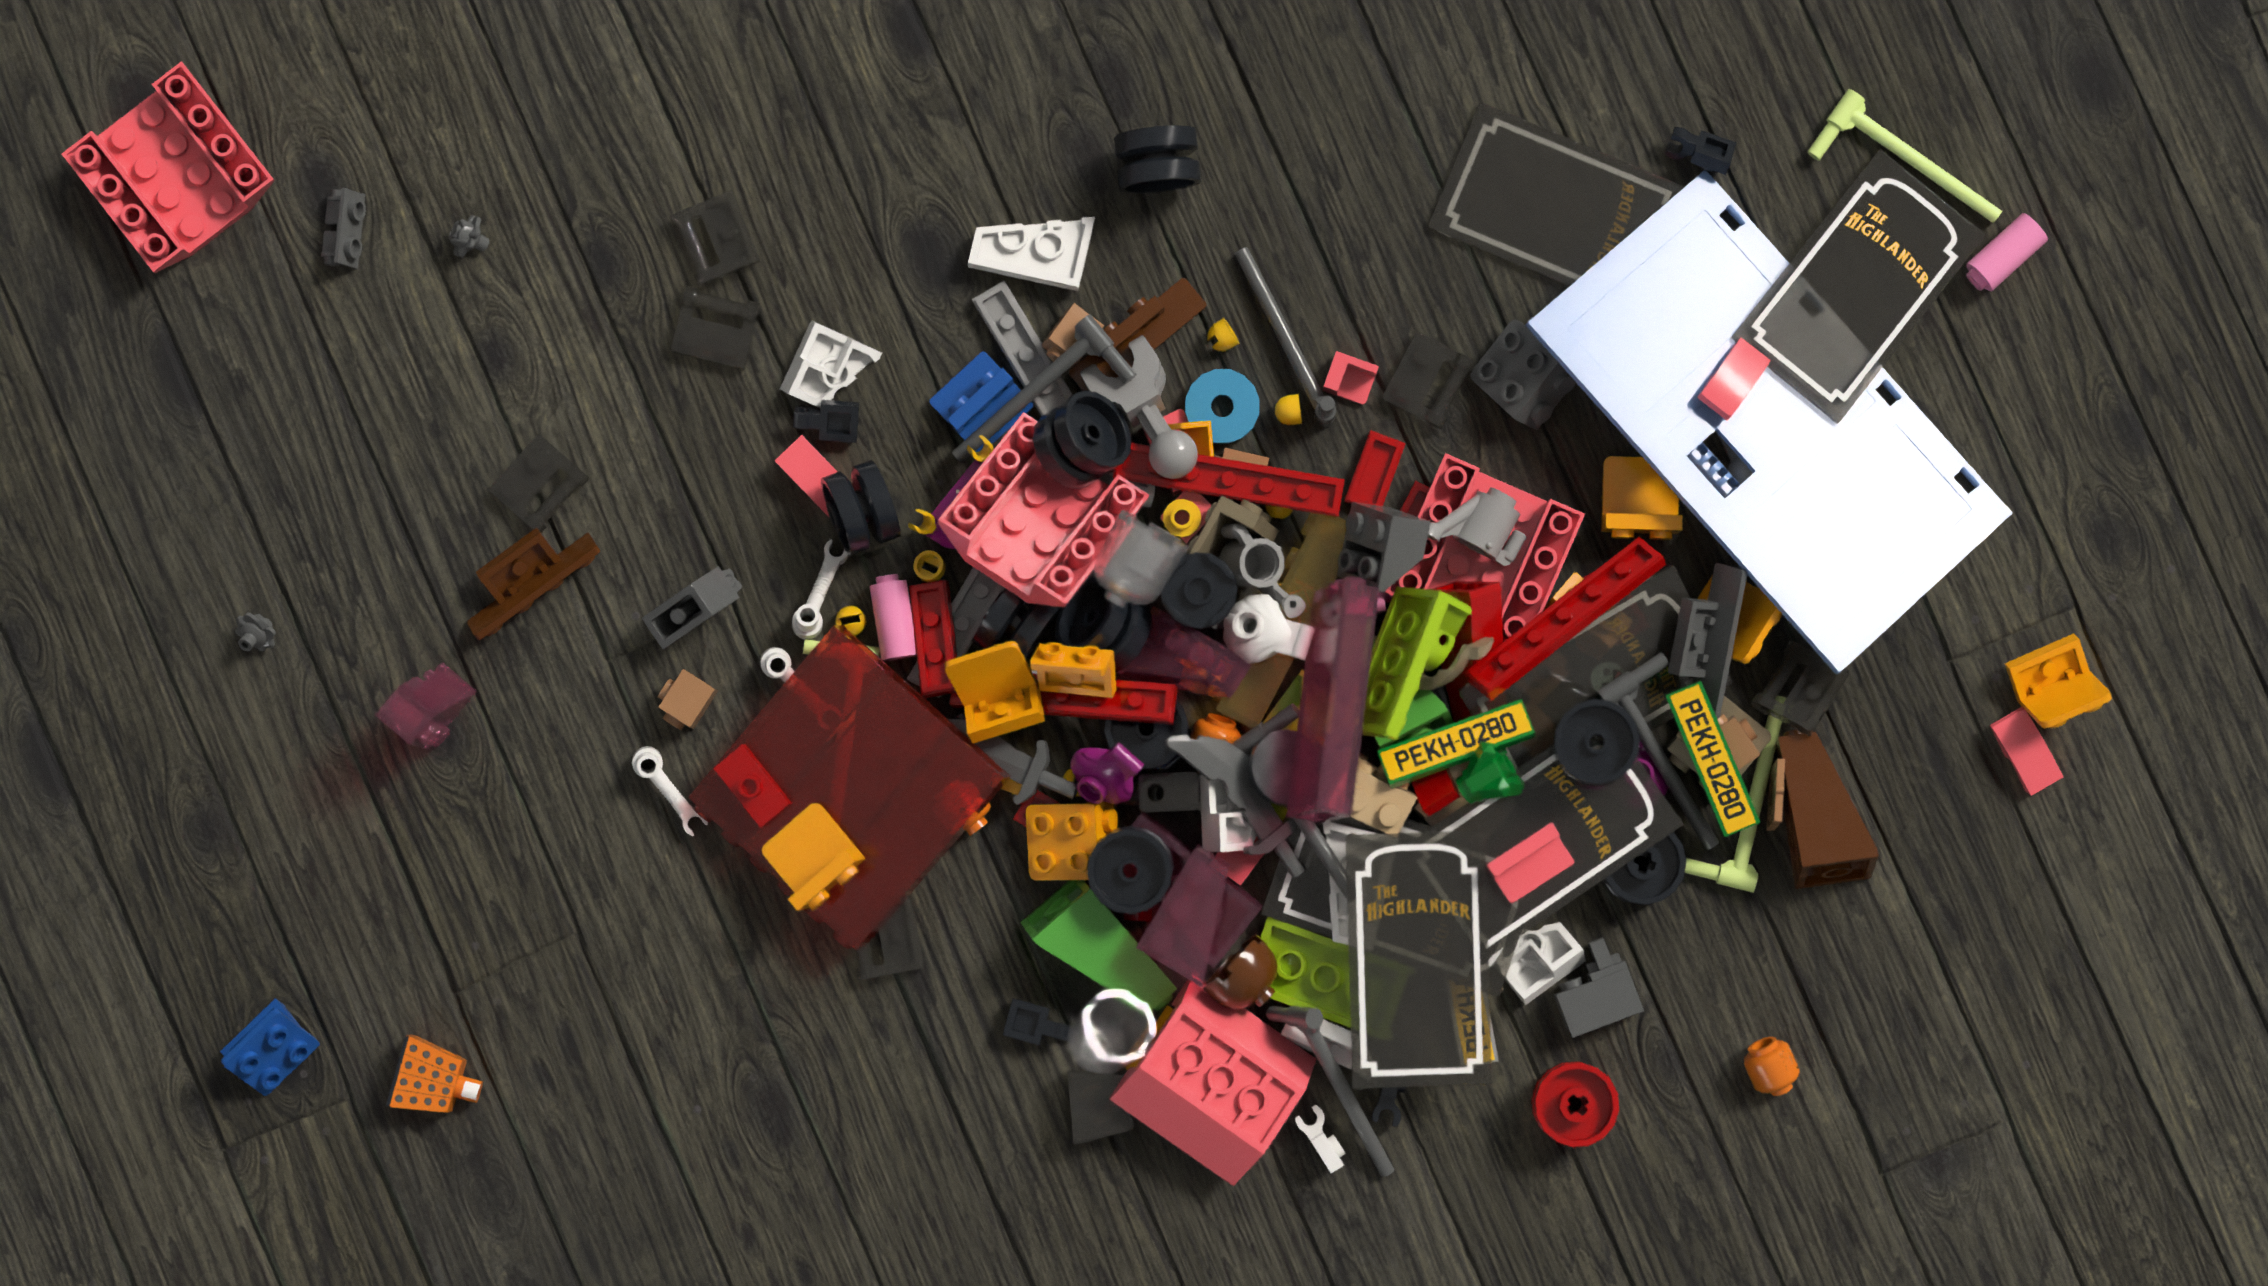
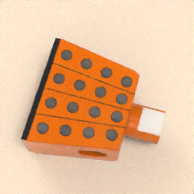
[386,1035,483,1113]

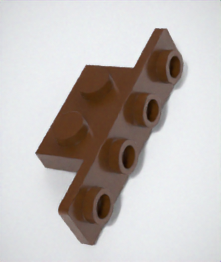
[1069,278,1206,391]
[467,527,600,640]

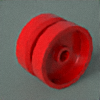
[1531,1061,1619,1147]

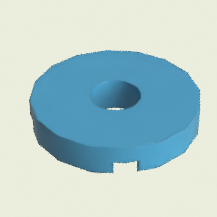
[1185,369,1260,444]

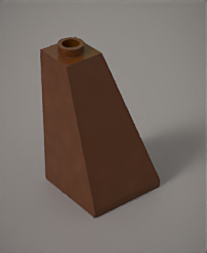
[1775,729,1879,889]

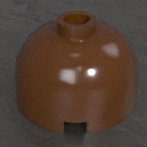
[1203,934,1278,1009]

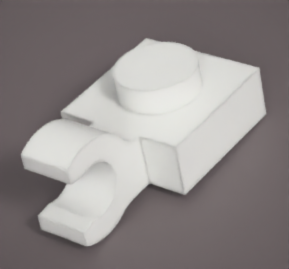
[1295,1105,1346,1173]

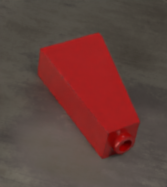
[1430,581,1506,723]

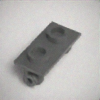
[321,188,366,269]

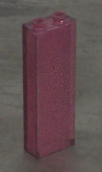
[1286,577,1379,823]

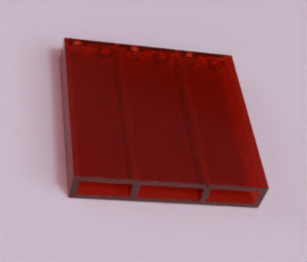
[688,625,1011,950]

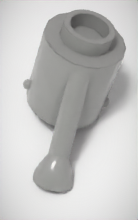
[1428,487,1526,566]
[1219,524,1306,618]

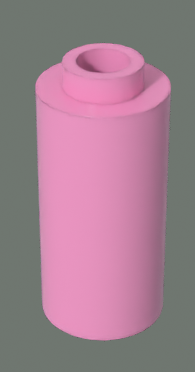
[1966,213,2048,292]
[869,574,917,661]

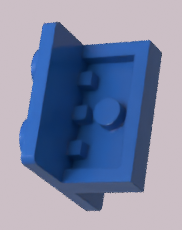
[930,352,1033,452]
[220,998,320,1096]

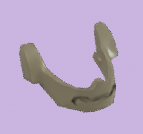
[1419,637,1494,690]

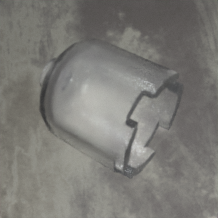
[1094,509,1189,608]
[1067,989,1156,1075]

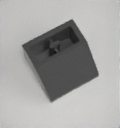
[1337,502,1431,592]

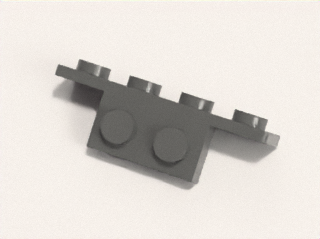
[1668,563,1748,719]

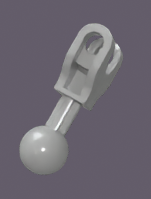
[1080,335,1198,479]

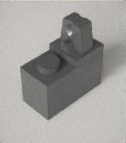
[642,566,742,649]
[1553,937,1644,1038]

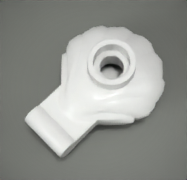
[1223,594,1316,664]

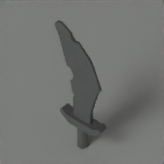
[889,719,1078,805]
[1165,735,1305,878]

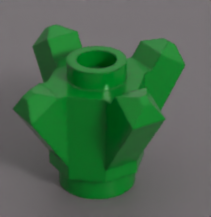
[1456,742,1525,804]

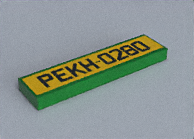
[1665,680,1760,837]
[1377,699,1535,789]

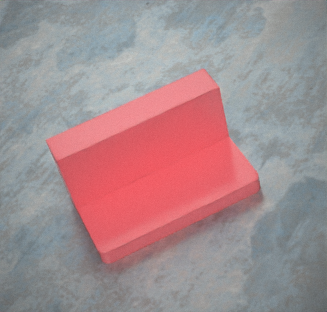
[1486,822,1574,903]

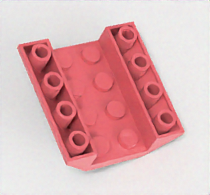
[62,61,275,273]
[938,412,1149,607]
[1385,453,1585,642]
[1108,972,1317,1186]

